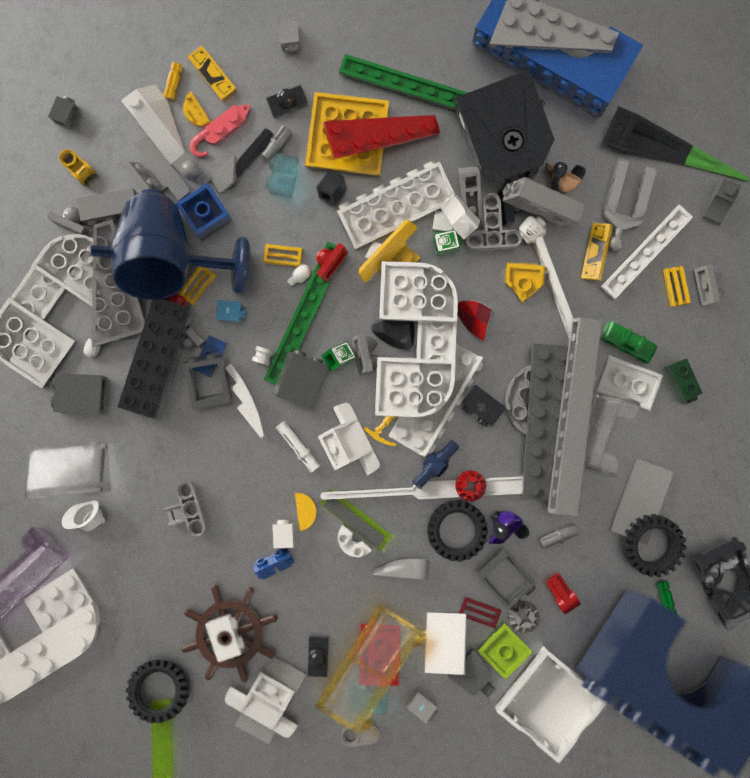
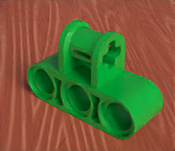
[600,321,658,364]

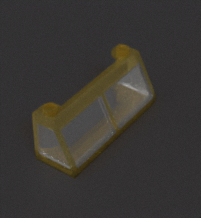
[315,604,427,734]

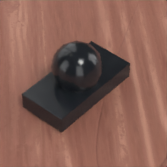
[266,85,308,117]
[497,185,522,227]
[308,636,329,677]

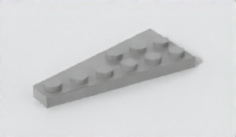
[489,0,619,53]
[92,220,145,347]

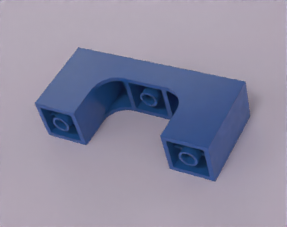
[472,0,643,116]

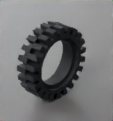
[427,500,488,562]
[622,514,687,577]
[126,660,190,723]

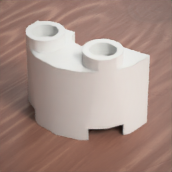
[338,523,372,558]

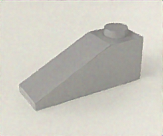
[458,166,483,228]

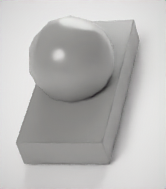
[172,152,211,191]
[47,207,89,236]

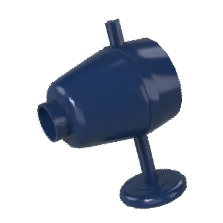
[90,189,250,300]

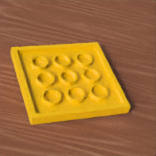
[305,92,389,176]

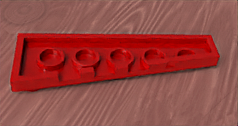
[323,115,440,160]

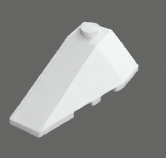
[121,84,185,165]

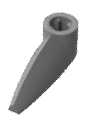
[373,558,430,580]

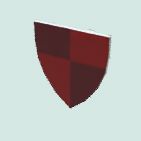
[457,300,494,341]

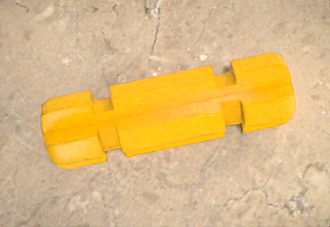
[164,62,183,100]

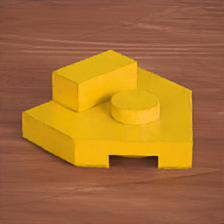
[506,262,546,302]

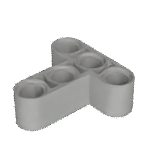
[465,193,522,252]

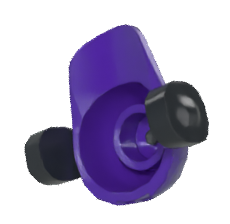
[489,510,529,544]

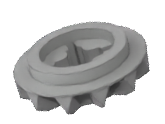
[509,602,540,634]

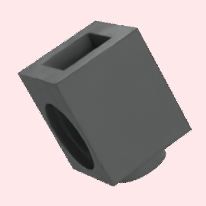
[48,96,79,129]

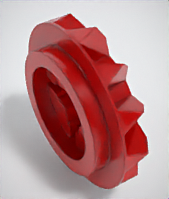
[455,471,487,502]

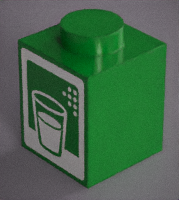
[433,230,463,256]
[321,341,356,372]

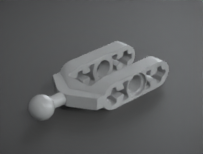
[603,158,656,251]

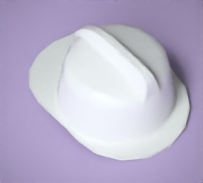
[62,500,105,531]

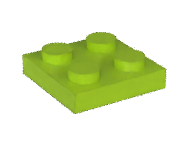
[477,623,533,680]

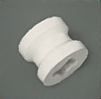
[251,346,274,367]

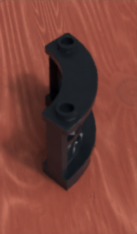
[693,536,750,631]

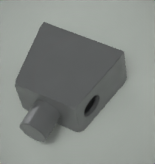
[447,647,495,697]

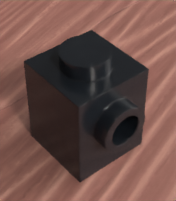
[316,171,347,205]

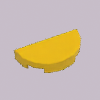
[183,91,211,127]
[295,493,317,531]

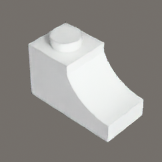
[440,193,480,239]

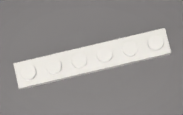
[600,204,693,300]

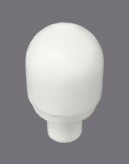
[287,264,312,287]
[83,339,101,358]

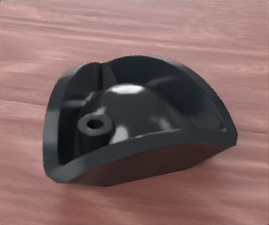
[371,319,415,349]

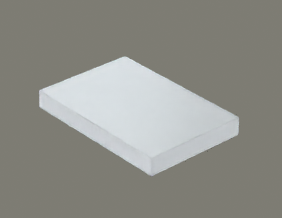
[595,355,664,411]
[425,613,467,675]

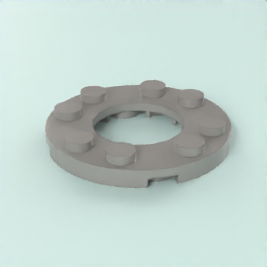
[505,365,531,435]

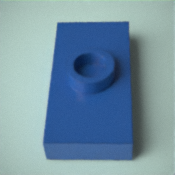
[193,335,227,378]

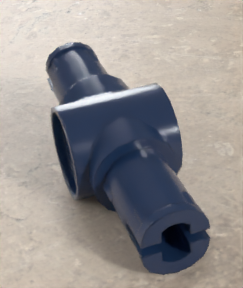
[413,440,459,489]

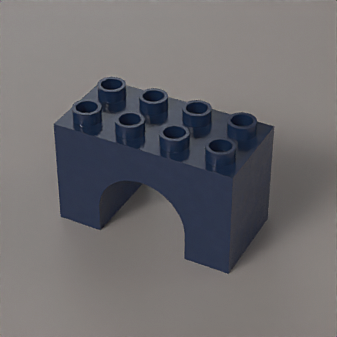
[576,590,750,778]

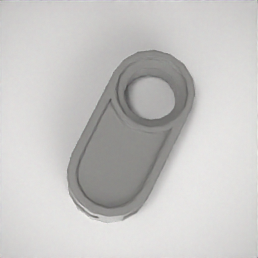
[341,723,380,747]

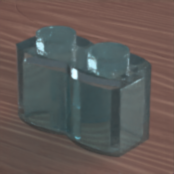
[266,153,299,198]

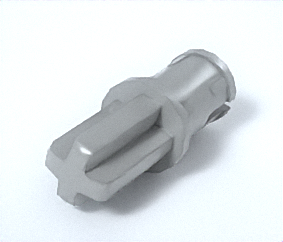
[261,125,292,162]
[540,524,579,549]

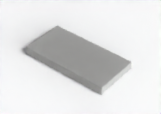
[610,458,674,544]
[235,656,307,744]

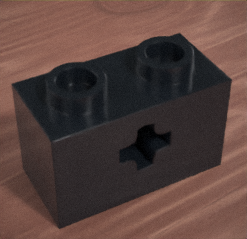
[461,384,506,427]

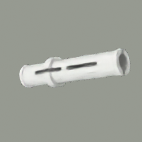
[276,421,321,473]

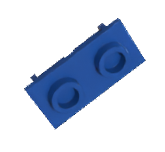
[253,548,295,580]

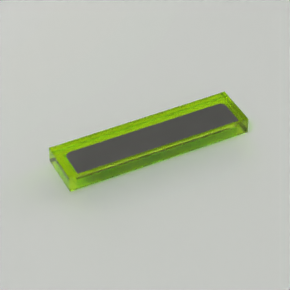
[320,488,392,551]

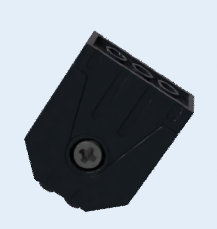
[454,69,555,184]

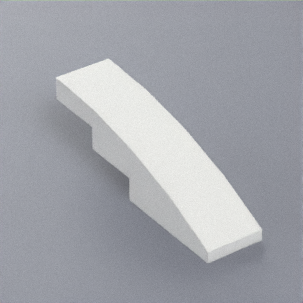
[225,364,266,438]

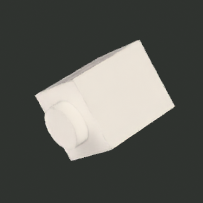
[273,520,295,548]

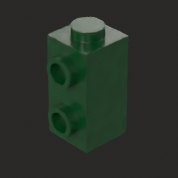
[664,358,703,404]

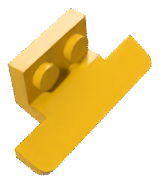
[358,220,421,283]

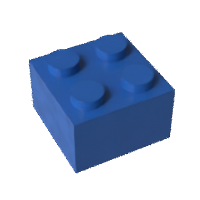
[176,183,232,240]

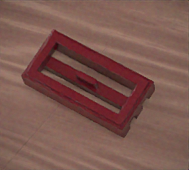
[459,597,502,629]

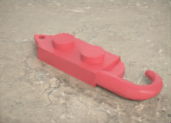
[190,104,251,157]

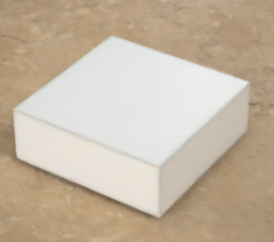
[432,211,452,232]

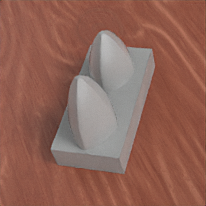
[694,264,725,306]
[351,333,380,375]

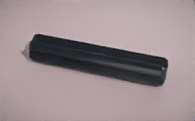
[235,128,273,176]

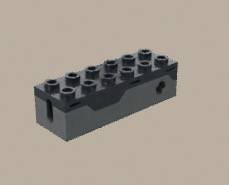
[117,294,196,420]

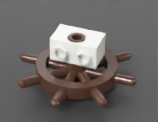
[181,585,278,683]

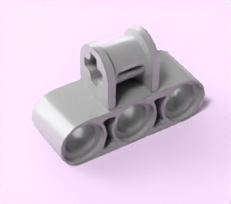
[163,482,208,537]

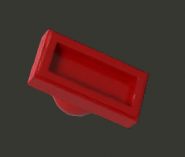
[316,243,348,283]

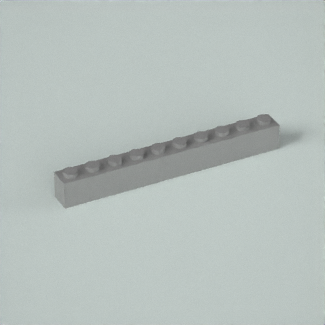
[547,317,602,516]

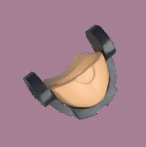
[544,162,586,195]

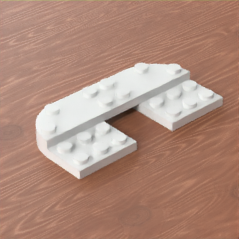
[0,234,93,388]
[375,261,458,418]
[0,568,100,704]

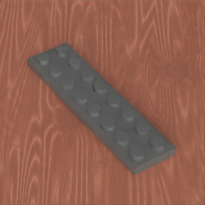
[522,344,568,500]

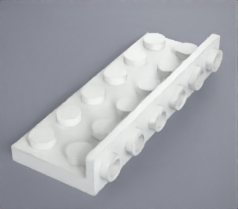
[336,160,454,249]
[388,343,484,457]

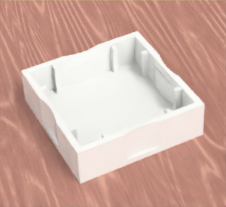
[495,646,607,763]

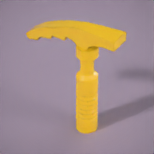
[363,416,396,446]

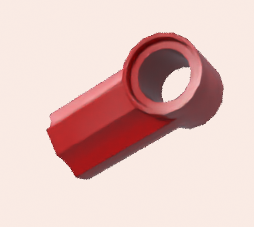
[545,573,581,615]

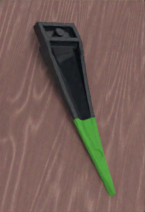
[602,106,750,181]

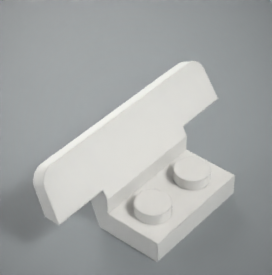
[318,403,380,475]
[225,672,298,738]

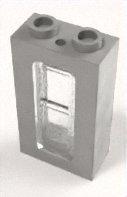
[503,177,585,227]

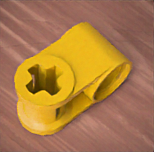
[59,149,97,186]

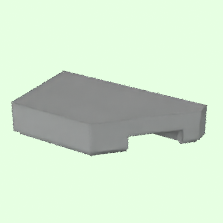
[210,156,238,193]

